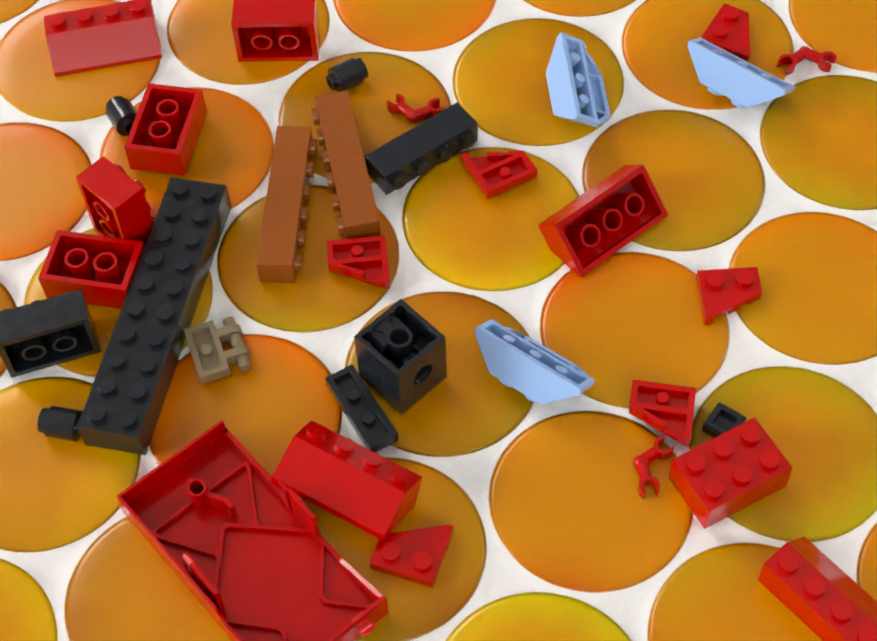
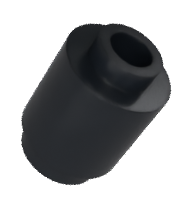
[326,57,368,92]
[106,96,137,136]
[37,406,83,442]

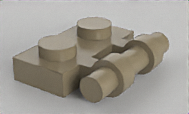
[183,317,252,384]

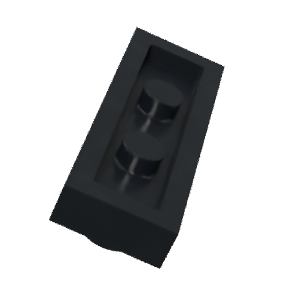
[325,364,399,452]

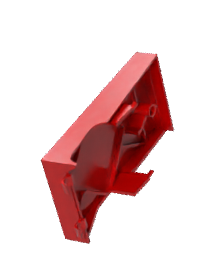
[116,420,389,641]

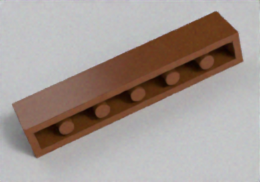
[311,90,381,239]
[256,126,317,283]

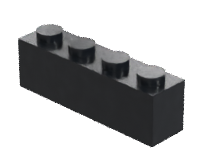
[365,102,478,195]

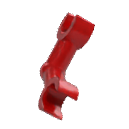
[777,46,837,75]
[387,94,445,123]
[633,436,675,499]

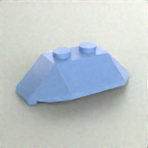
[546,32,611,128]
[687,37,796,108]
[474,319,595,405]

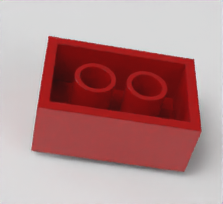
[231,0,320,62]
[124,83,207,176]
[76,156,154,247]
[38,230,144,309]
[669,417,793,529]

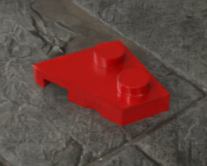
[701,3,750,62]
[460,150,538,200]
[327,235,390,289]
[696,267,762,325]
[629,380,696,447]
[369,525,454,588]

